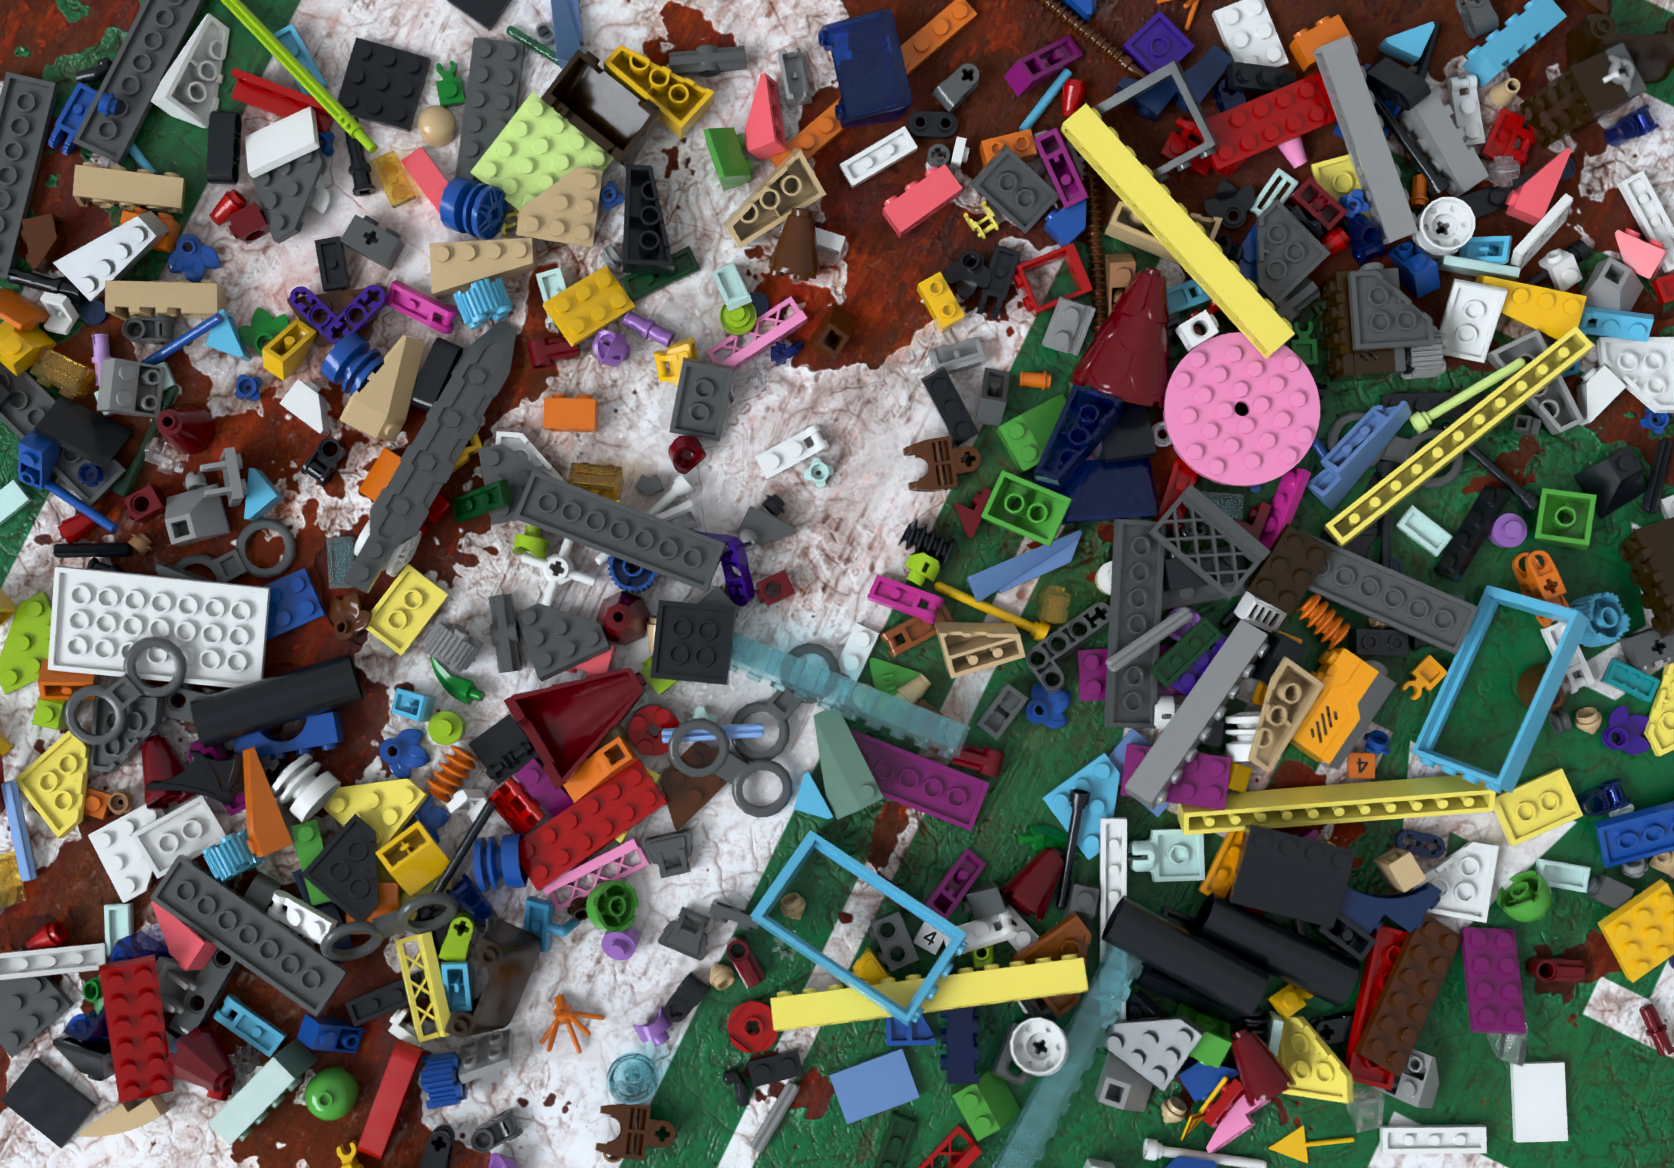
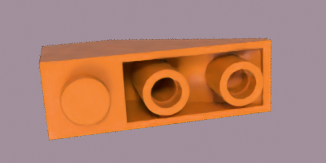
[563,736,639,803]

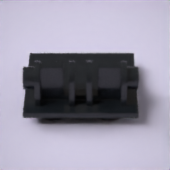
[468,714,539,785]

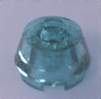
[607,1052,659,1105]

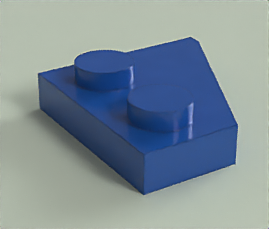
[886,1014,936,1046]

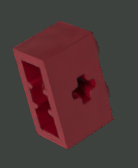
[1288,177,1348,233]

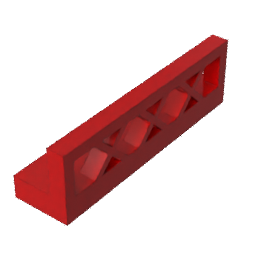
[231,68,334,133]
[917,1124,982,1168]

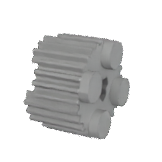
[1401,326,1447,379]
[423,616,484,674]

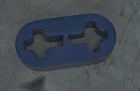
[1394,829,1445,858]

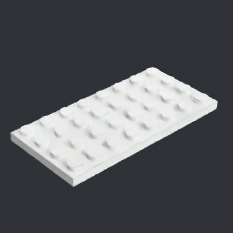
[48,566,271,688]

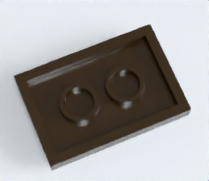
[1245,523,1332,615]

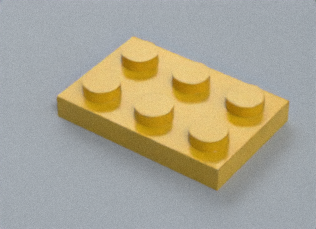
[543,265,635,347]

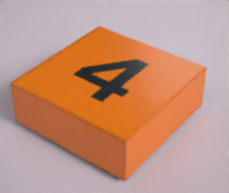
[1347,752,1375,779]

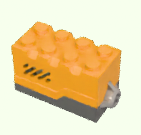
[1289,648,1397,770]

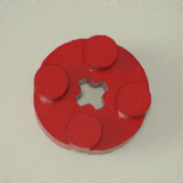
[628,704,679,756]
[728,999,778,1053]

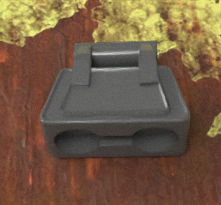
[643,828,693,878]
[658,906,710,961]

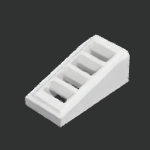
[1234,591,1287,632]

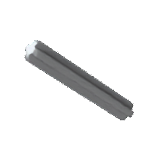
[1106,607,1193,672]

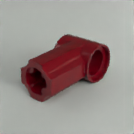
[527,337,581,369]
[951,742,1005,778]
[726,935,766,988]
[1525,955,1585,983]

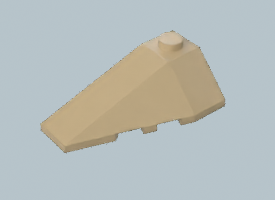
[340,334,425,442]
[1248,657,1325,773]

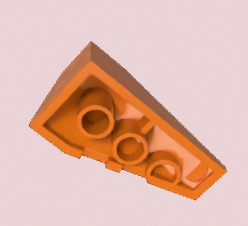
[243,747,293,857]

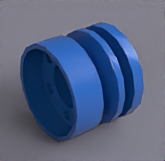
[440,177,507,240]
[321,332,385,397]
[473,833,528,892]

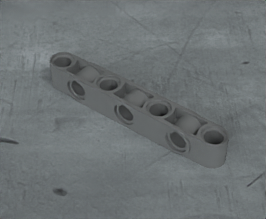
[169,872,284,1036]

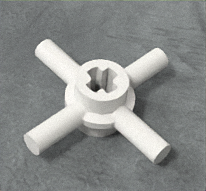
[521,538,597,607]

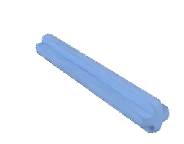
[661,723,764,743]
[1,780,37,881]

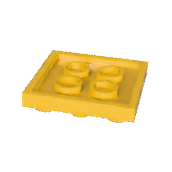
[1597,879,1674,983]

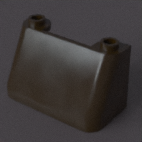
[1566,14,1674,84]
[540,49,661,168]
[444,918,542,1038]

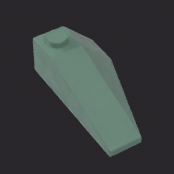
[814,704,884,820]

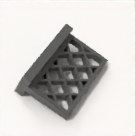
[1149,484,1271,600]

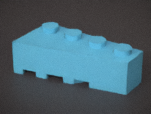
[1462,0,1567,88]

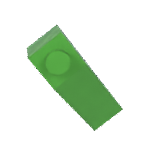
[291,819,332,907]

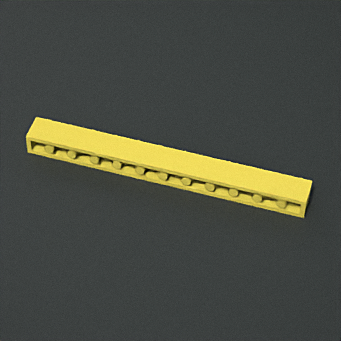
[1060,104,1295,359]
[1324,326,1594,548]
[1177,775,1496,835]
[770,954,1088,1032]

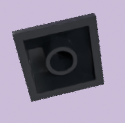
[1573,446,1645,519]
[52,1030,115,1081]

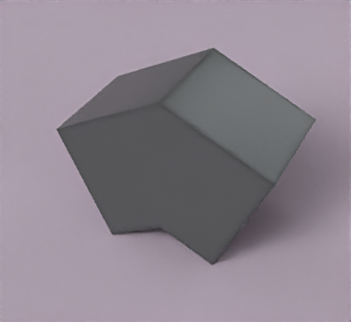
[1512,414,1542,437]
[635,474,664,497]

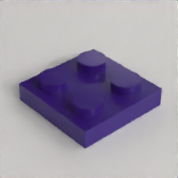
[1122,11,1195,75]

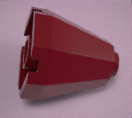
[596,591,651,646]
[167,1027,234,1091]

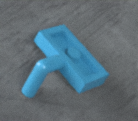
[524,896,580,953]

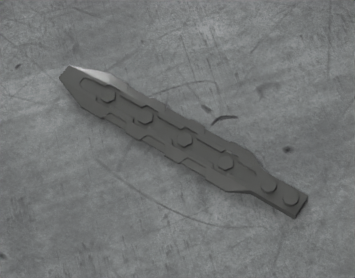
[343,320,517,594]

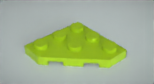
[0,592,52,695]

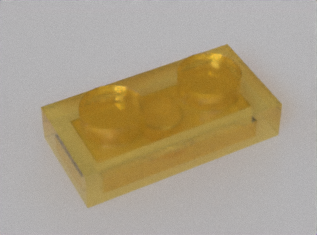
[371,150,417,208]
[0,851,27,908]

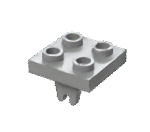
[199,447,247,507]
[156,956,200,1014]
[458,1029,514,1090]

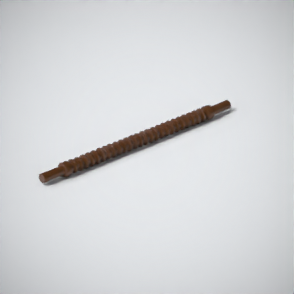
[1034,0,1148,80]
[1082,157,1107,336]

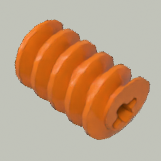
[1293,594,1350,650]
[426,745,480,803]

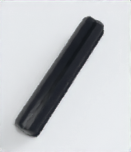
[1641,439,1674,514]
[53,543,132,558]

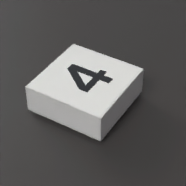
[912,921,944,955]

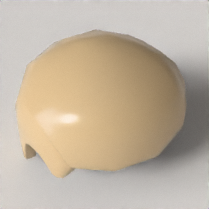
[417,105,457,147]

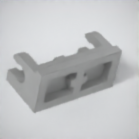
[778,47,812,108]
[928,337,986,375]

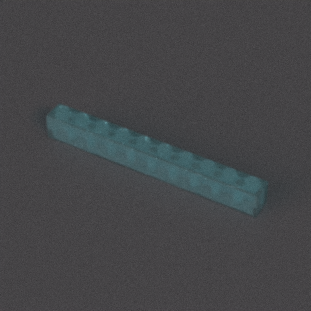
[730,632,971,760]
[992,945,1143,1168]

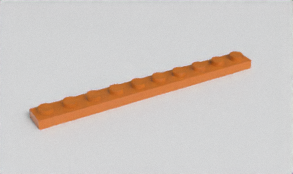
[770,0,977,167]

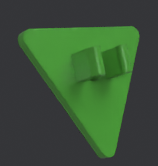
[869,657,922,712]

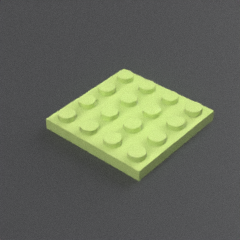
[470,91,614,211]

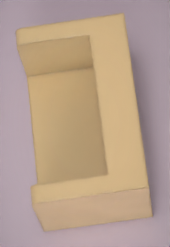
[1373,847,1426,893]

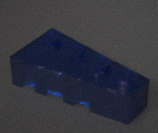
[1034,384,1123,493]
[940,969,979,1084]

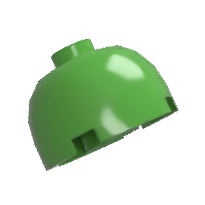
[1496,870,1553,923]
[586,880,639,932]
[305,1066,360,1121]

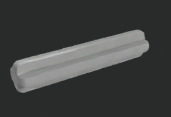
[751,1080,800,1153]

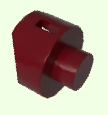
[668,436,706,474]

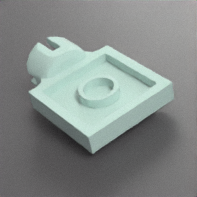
[1128,828,1205,882]

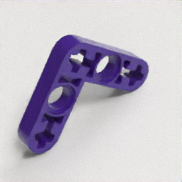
[289,285,388,345]
[694,531,755,606]

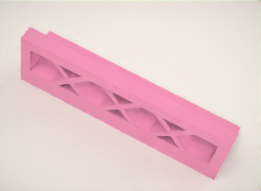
[706,296,808,371]
[543,837,650,911]

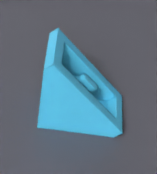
[1378,21,1435,66]
[1459,236,1512,265]
[205,309,251,361]
[244,468,284,521]
[391,688,436,722]
[794,770,833,819]
[441,961,475,1012]

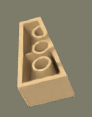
[723,148,826,249]
[72,162,186,214]
[1104,201,1223,266]

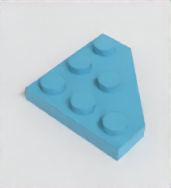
[1042,752,1120,860]

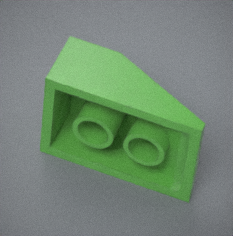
[996,393,1087,475]
[981,470,1072,547]

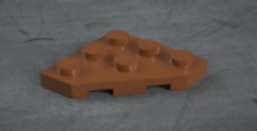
[1012,912,1092,1018]

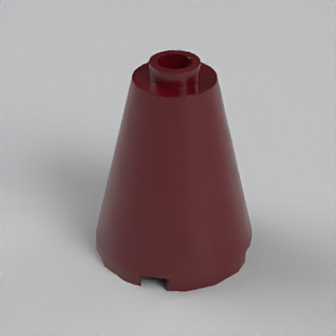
[156,404,216,455]
[141,735,197,810]
[999,847,1065,922]
[1231,1028,1296,1107]

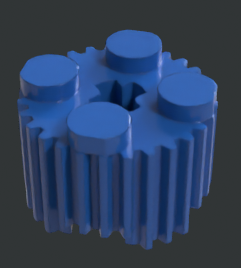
[607,556,660,593]
[420,1051,468,1109]

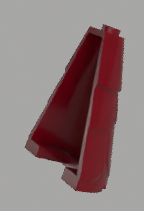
[1070,267,1170,407]
[503,668,647,789]

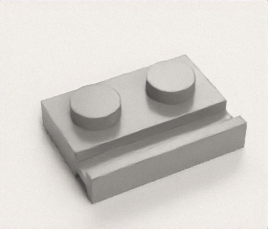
[1042,296,1096,356]

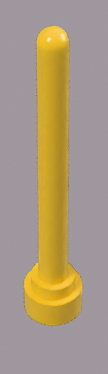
[934,581,1051,642]

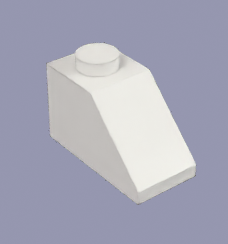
[1577,365,1627,426]
[279,379,330,437]

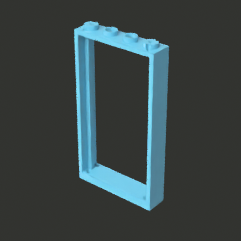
[1411,585,1590,794]
[751,830,968,1026]

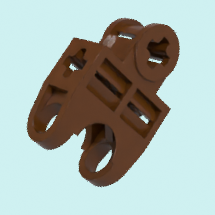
[903,436,981,492]
[595,1103,676,1160]

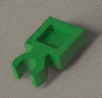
[436,60,466,108]
[1289,321,1318,366]

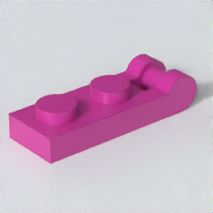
[386,280,458,334]
[867,574,944,624]

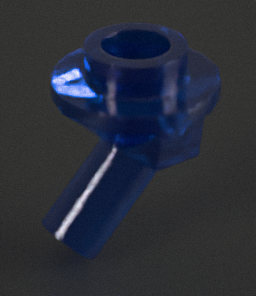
[771,340,804,367]

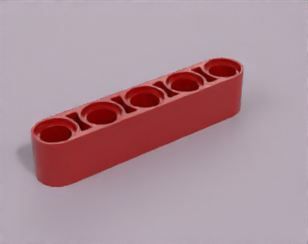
[357,1039,424,1160]

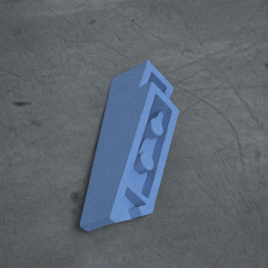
[551,0,584,69]
[1306,401,1412,511]
[967,530,1082,603]

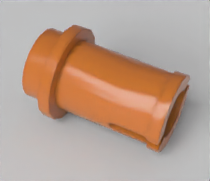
[1409,174,1429,209]
[1019,371,1051,391]

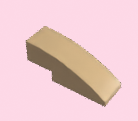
[78,1094,170,1137]

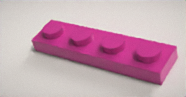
[1258,468,1311,565]

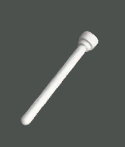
[595,474,694,565]
[1143,1138,1267,1168]

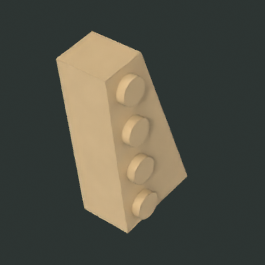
[429,238,538,300]
[105,280,226,321]

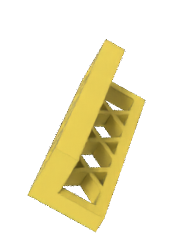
[395,931,451,1043]

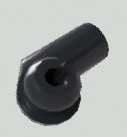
[76,58,112,84]
[723,1068,750,1106]

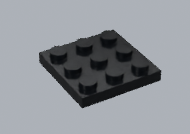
[337,37,431,132]
[650,600,737,685]

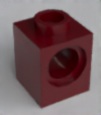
[228,202,270,244]
[123,484,167,523]
[755,570,796,607]

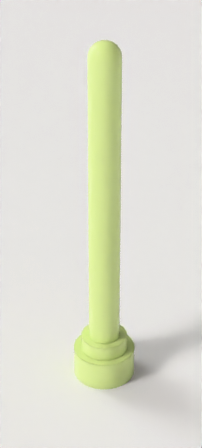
[1409,358,1526,434]

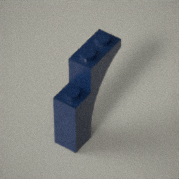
[1114,44,1234,122]
[1338,882,1442,934]

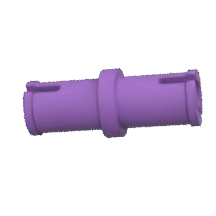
[622,310,675,348]

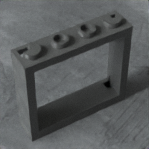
[1092,61,1220,183]

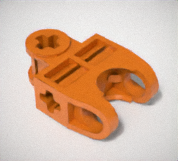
[1512,550,1570,627]

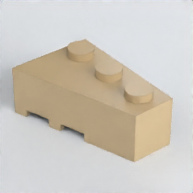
[934,622,1026,679]

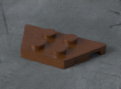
[287,286,387,347]
[660,742,749,831]

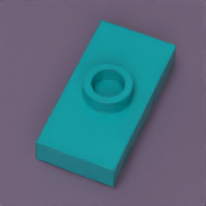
[1601,658,1661,703]

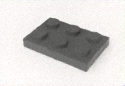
[970,145,1059,234]
[669,357,734,441]

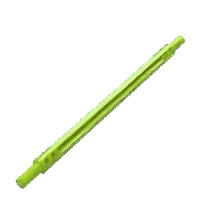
[220,0,378,154]

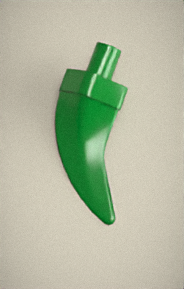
[430,657,485,705]
[1018,824,1084,857]

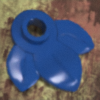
[168,234,220,283]
[1025,679,1071,729]
[379,729,431,779]
[402,794,451,844]

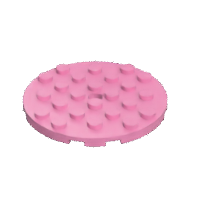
[1163,332,1320,487]

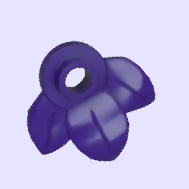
[1602,705,1650,754]

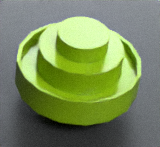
[720,302,757,336]

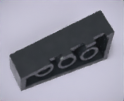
[622,164,674,275]

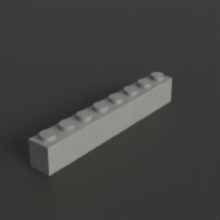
[1313,35,1418,245]
[1125,619,1270,810]

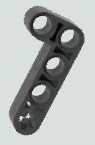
[1026,602,1110,695]

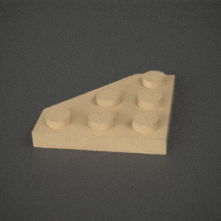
[516,167,603,248]

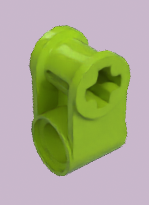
[439,912,475,962]

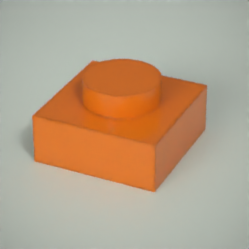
[83,787,112,820]

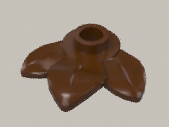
[329,591,372,641]

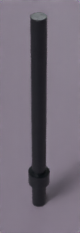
[413,800,496,934]

